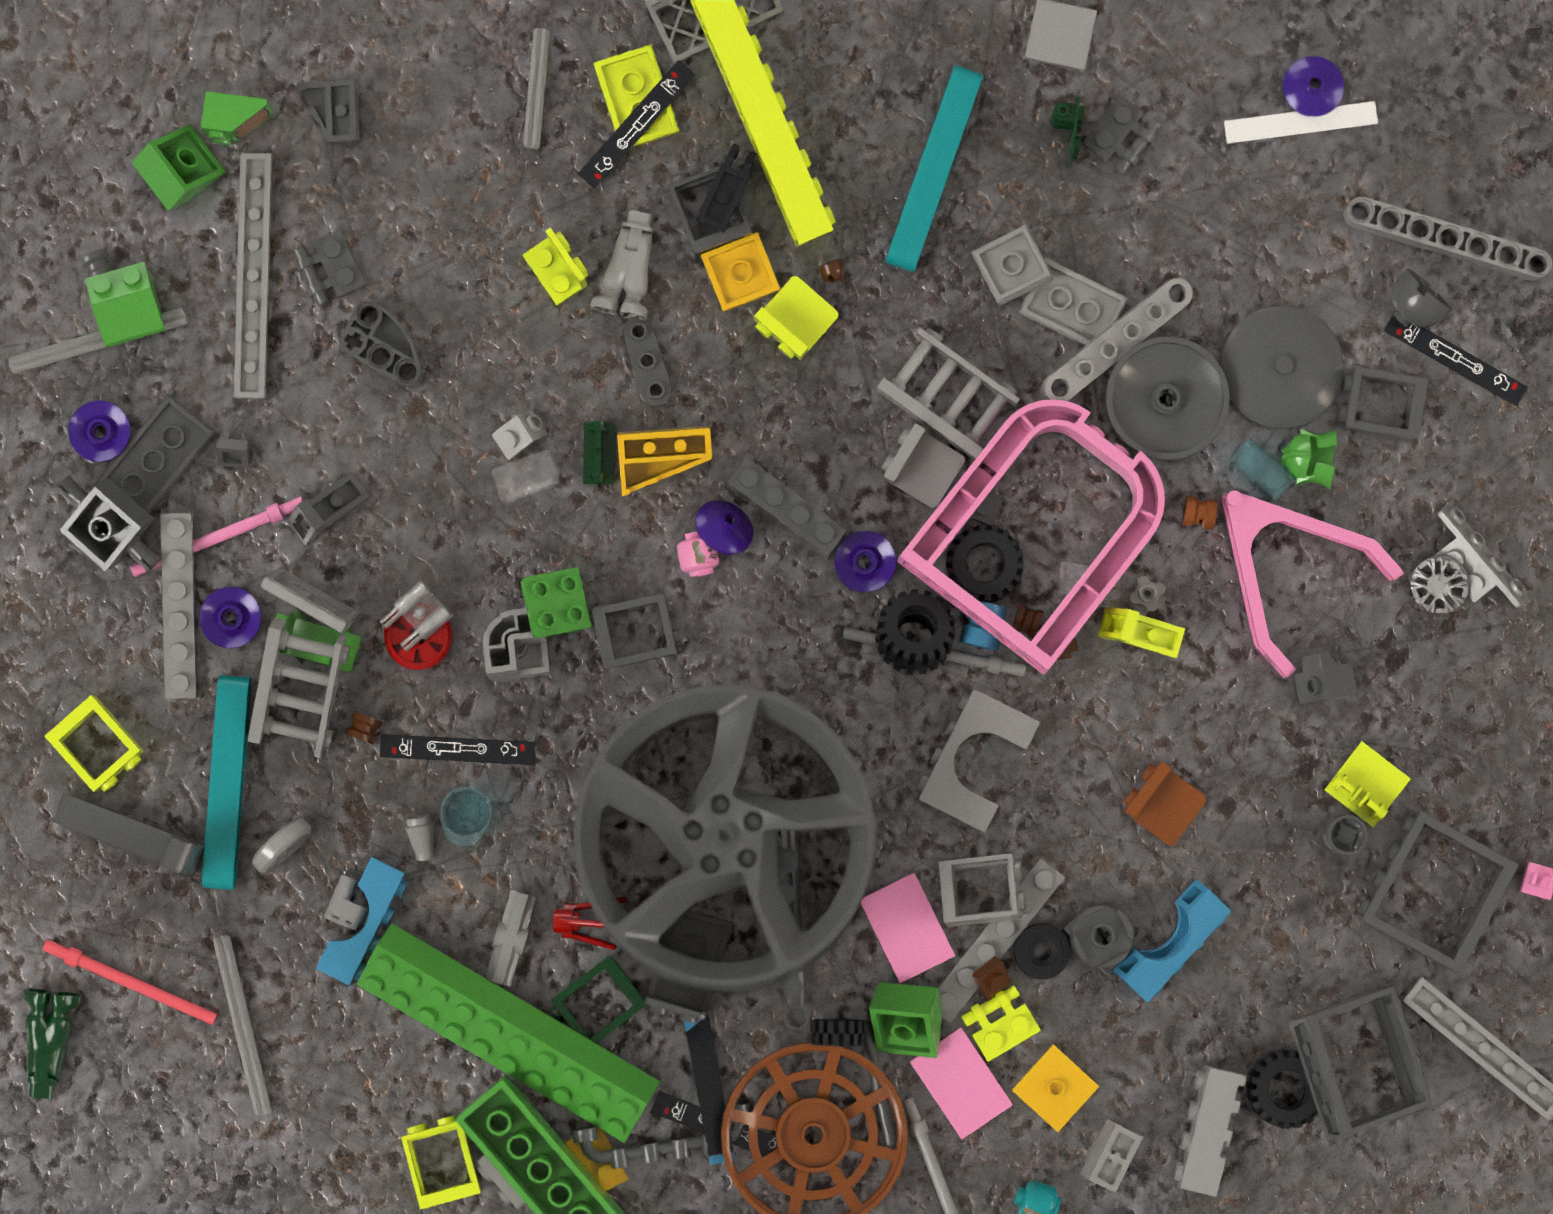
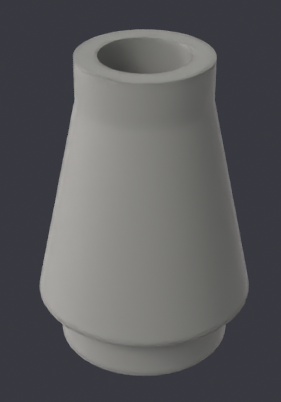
[404,814,435,861]

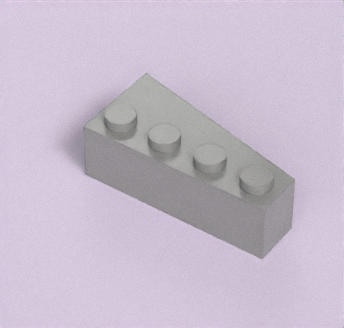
[1174,1065,1247,1197]

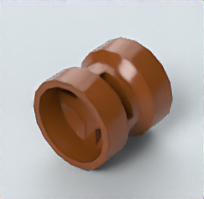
[1182,495,1218,530]

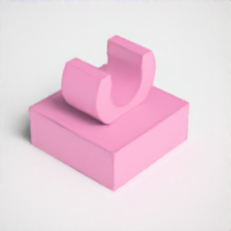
[1519,862,1553,900]

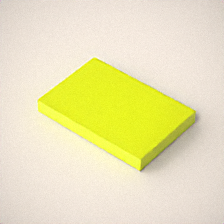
[594,44,680,148]

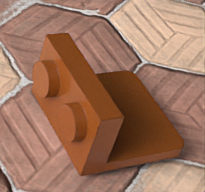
[1122,761,1206,846]

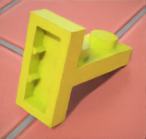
[1097,607,1185,658]

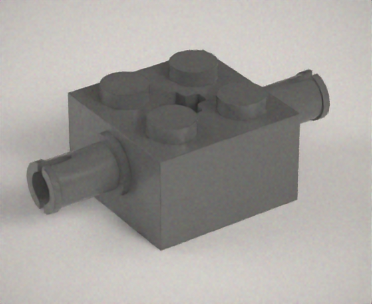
[56,475,161,573]

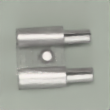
[380,579,453,651]

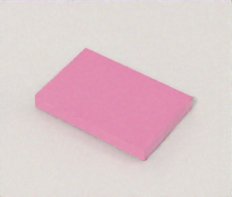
[860,873,955,983]
[909,1027,1013,1140]

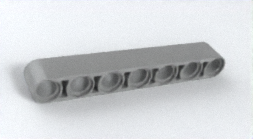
[1343,197,1552,281]

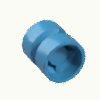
[959,601,1007,651]

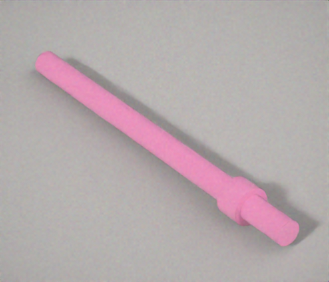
[130,496,304,577]

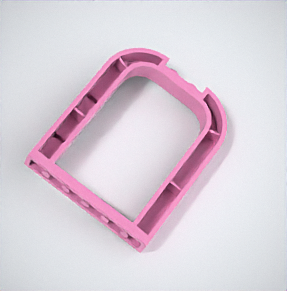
[897,399,1165,675]

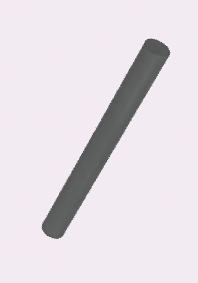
[864,1022,897,1146]

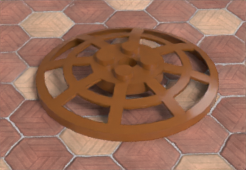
[721,1042,908,1214]

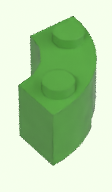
[276,610,361,672]

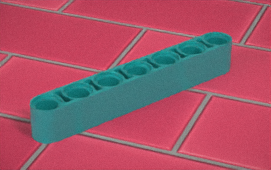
[885,65,984,273]
[202,675,251,890]

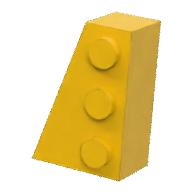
[617,426,712,496]

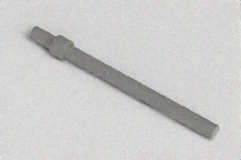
[842,627,1026,677]
[901,1097,958,1214]

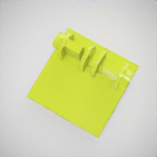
[1324,741,1410,828]

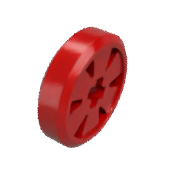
[384,602,453,670]

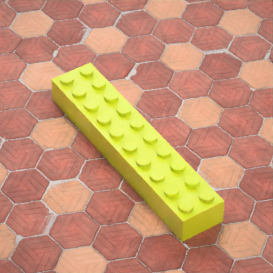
[690,0,836,247]

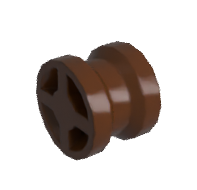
[1012,603,1044,639]
[345,711,383,745]

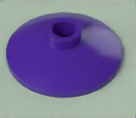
[1283,56,1344,117]
[68,400,130,462]
[695,500,753,555]
[834,531,896,593]
[199,587,261,649]

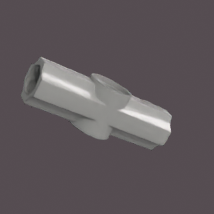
[486,890,537,987]

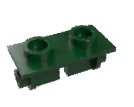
[583,421,615,484]

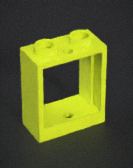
[45,695,144,793]
[401,1115,483,1210]

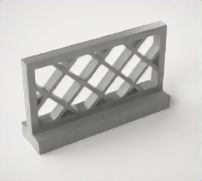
[643,0,784,64]

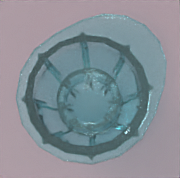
[440,786,492,846]

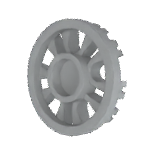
[1411,556,1469,613]

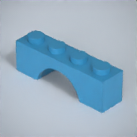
[316,857,409,985]
[1112,879,1232,1003]

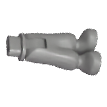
[590,210,654,320]

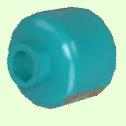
[1013,1180,1062,1214]

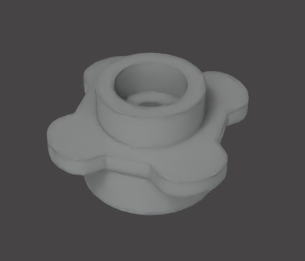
[1130,576,1165,612]

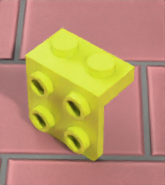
[754,276,838,360]

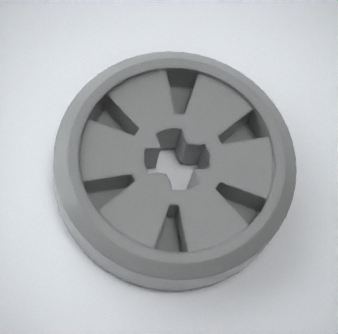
[252,818,312,874]

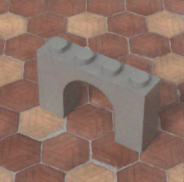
[915,689,1040,833]

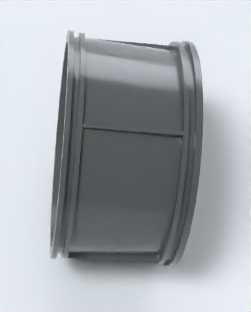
[574,685,875,993]

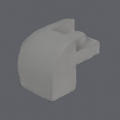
[483,608,551,682]

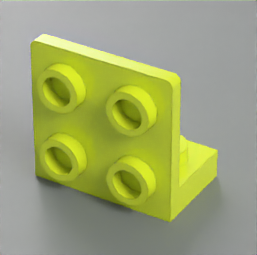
[522,228,589,307]

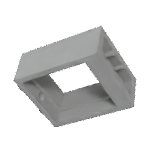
[938,853,1026,927]

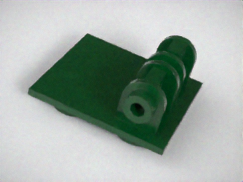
[1050,97,1085,168]

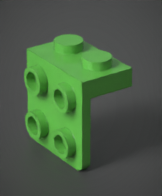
[521,567,592,638]

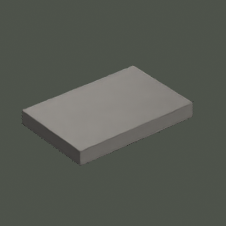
[1018,257,1128,346]
[260,568,360,633]

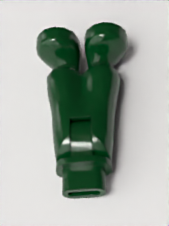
[23,988,82,1099]

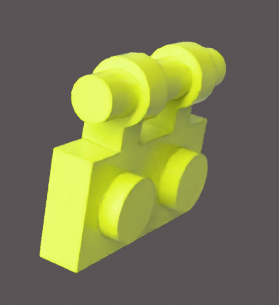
[961,985,1041,1062]

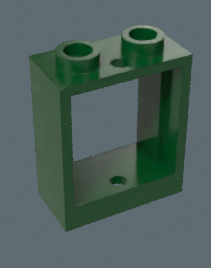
[550,954,647,1044]

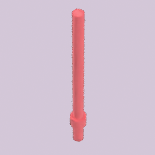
[42,939,218,1025]

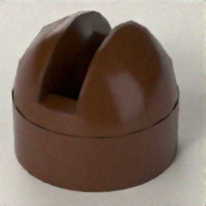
[818,258,845,283]

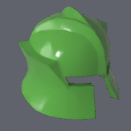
[1281,429,1337,490]

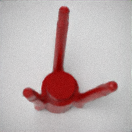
[553,897,627,950]

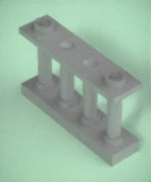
[876,328,1020,461]
[248,617,350,758]

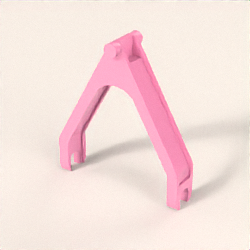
[1220,491,1404,678]

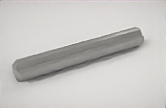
[523,28,550,149]

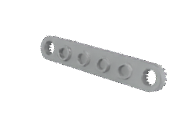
[1042,278,1193,401]

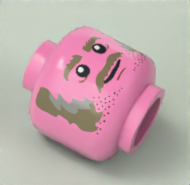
[677,532,719,577]

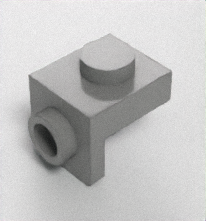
[491,410,547,460]

